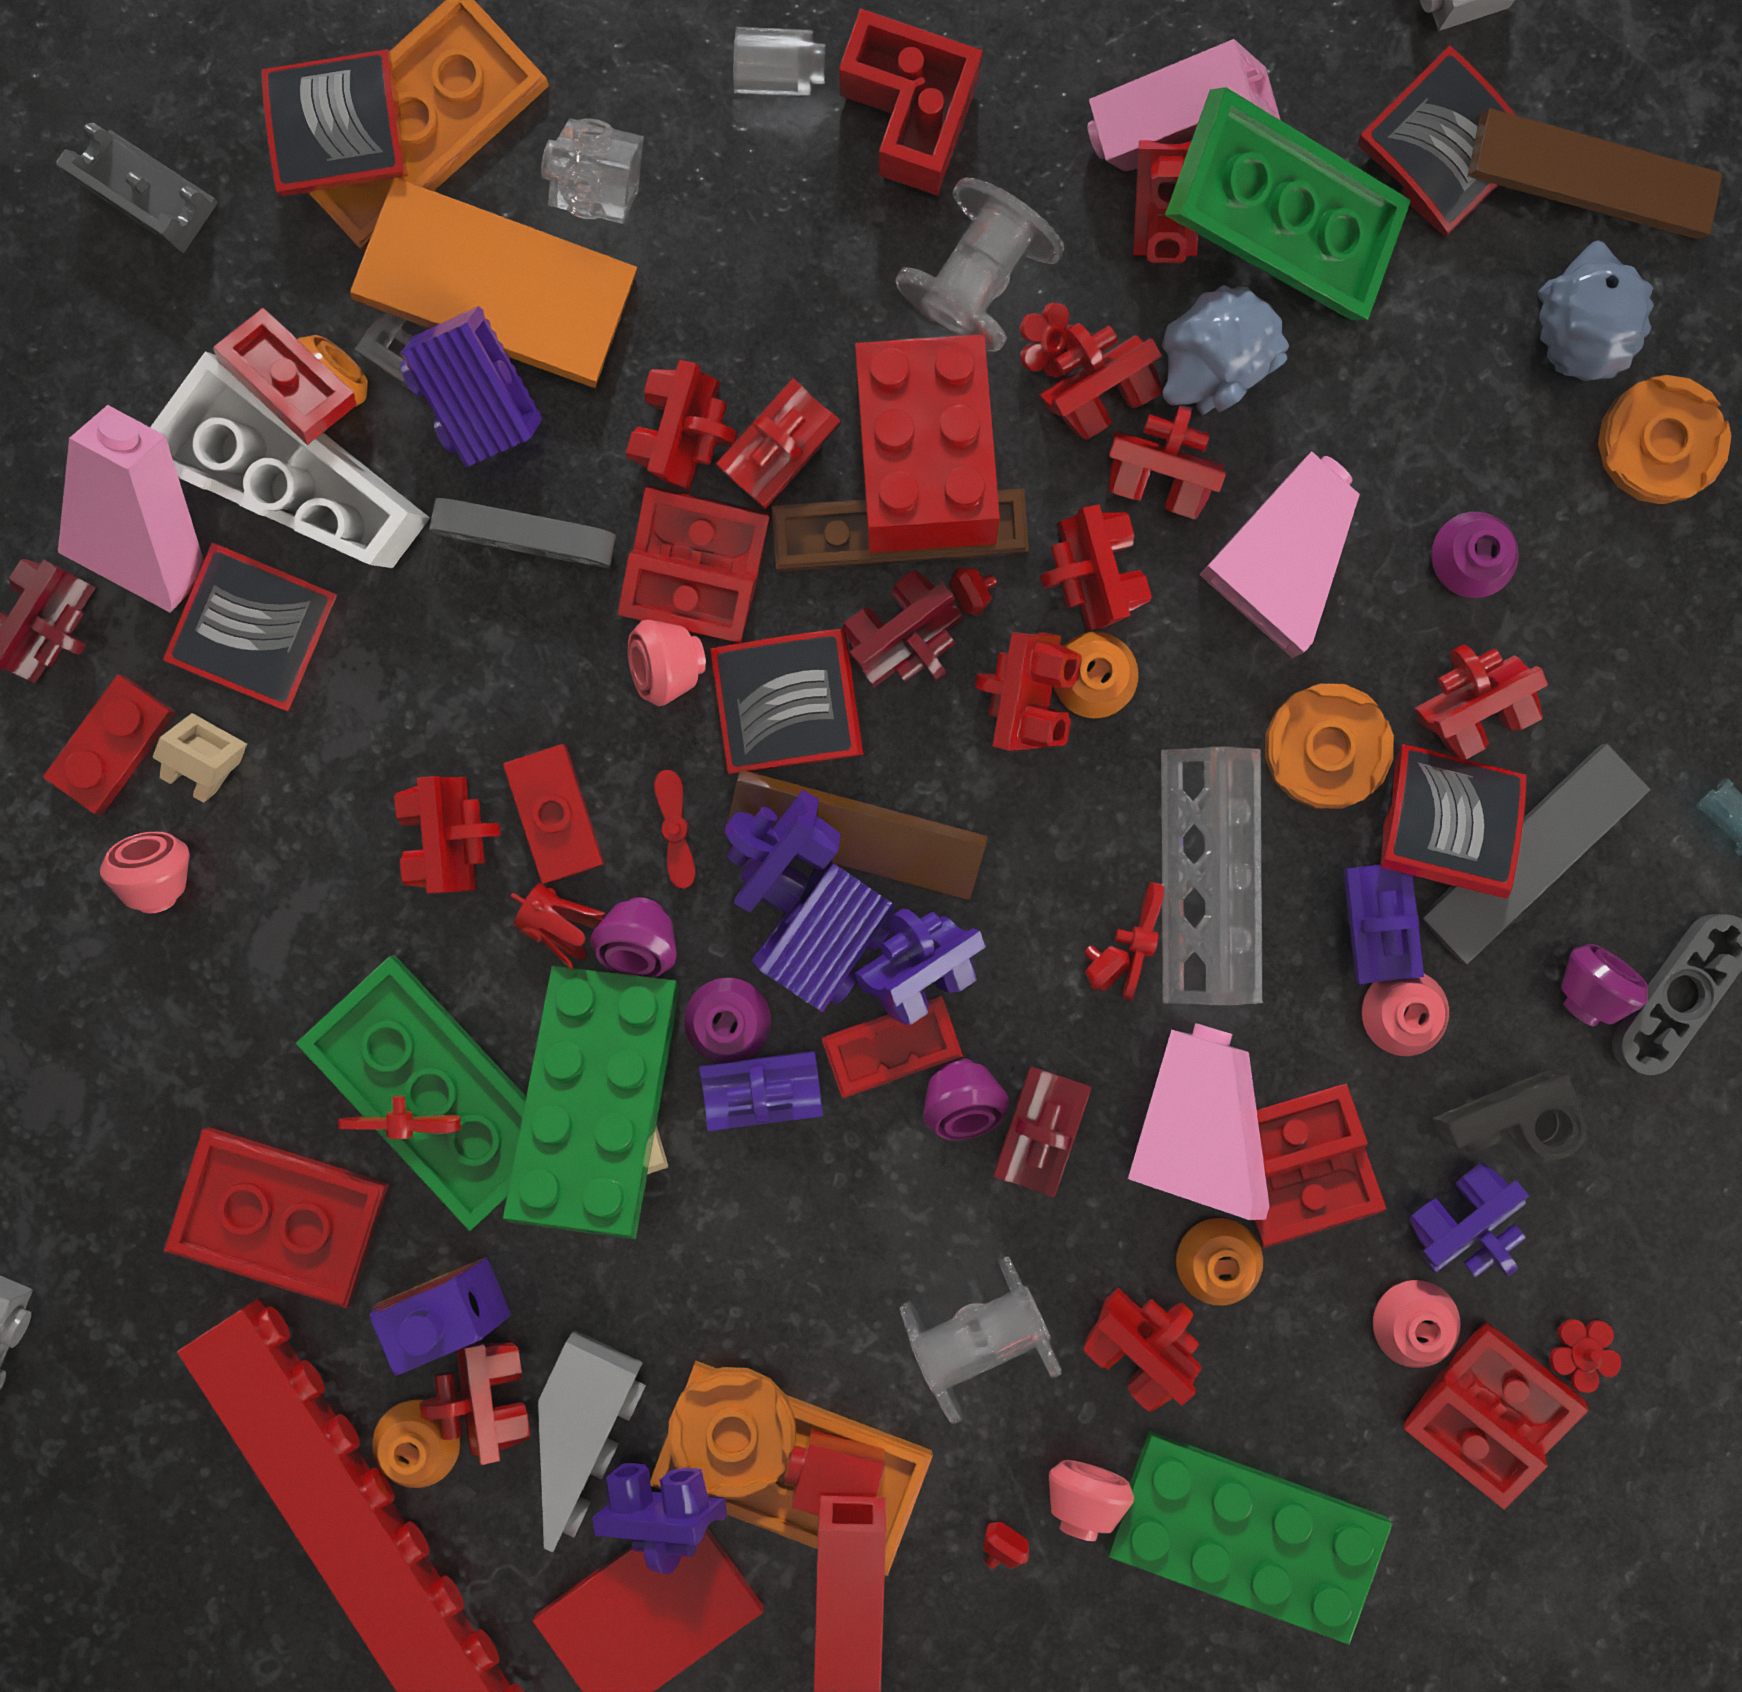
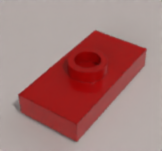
[503,744,605,884]
[821,995,963,1099]

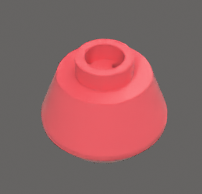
[628,619,706,706]
[100,832,190,913]
[1362,974,1449,1056]
[1373,1280,1460,1368]
[1049,1460,1134,1541]

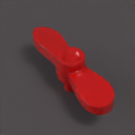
[654,770,696,889]
[1115,882,1164,1001]
[338,1096,461,1139]

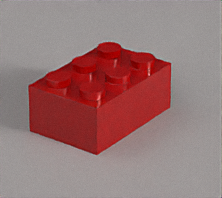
[855,334,1000,553]

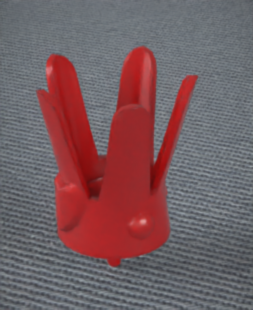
[510,883,605,971]

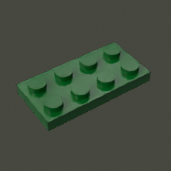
[1165,87,1411,320]
[296,955,526,1231]
[503,966,680,1240]
[1106,1431,1392,1645]

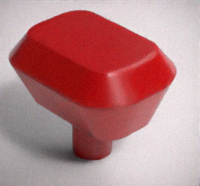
[950,568,997,616]
[1084,945,1130,991]
[983,1522,1029,1569]

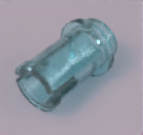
[1697,778,1742,856]

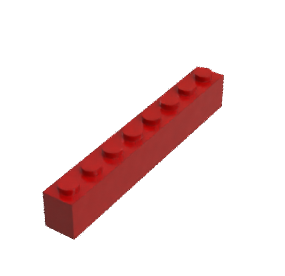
[177,1298,525,1692]

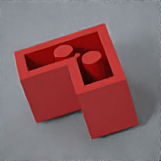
[839,8,983,196]

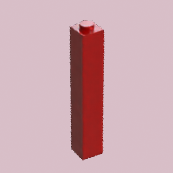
[814,1496,886,1692]

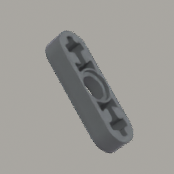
[429,498,616,568]
[1612,914,1742,1075]

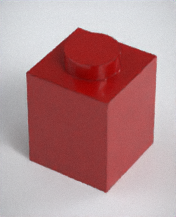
[783,1429,885,1515]

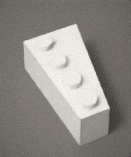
[150,351,430,568]

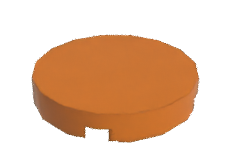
[1598,375,1731,504]
[1265,684,1394,809]
[668,1367,796,1500]

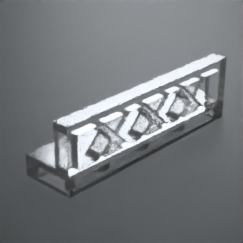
[1161,747,1262,1005]

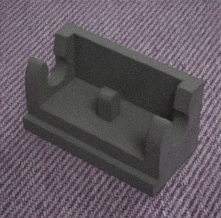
[55,123,218,254]

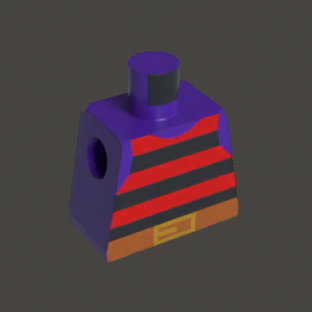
[370,1256,512,1376]

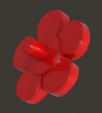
[1020,303,1074,377]
[1549,1319,1621,1393]

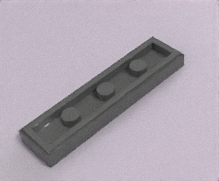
[1418,744,1651,964]

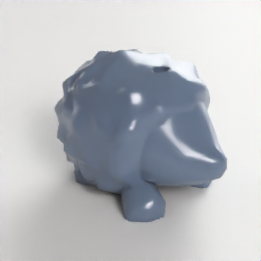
[1538,240,1654,381]
[1162,285,1289,415]

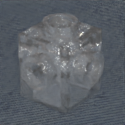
[541,118,644,223]

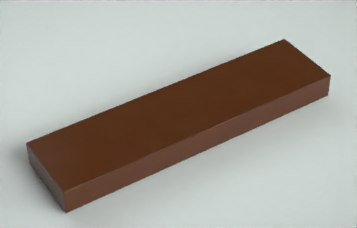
[1467,108,1723,240]
[772,488,1029,572]
[727,770,988,900]

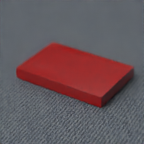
[164,1127,389,1308]
[532,1527,764,1692]

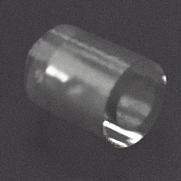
[733,27,825,97]

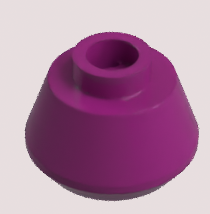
[1431,512,1519,598]
[590,897,677,978]
[1561,944,1648,1027]
[684,978,771,1063]
[923,1058,1010,1140]

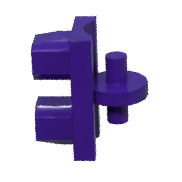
[725,790,841,913]
[1343,865,1424,984]
[854,909,985,1025]
[699,1051,823,1131]
[1409,1162,1529,1278]
[592,1463,727,1574]

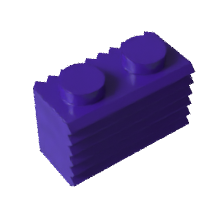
[400,306,542,467]
[752,861,895,1012]

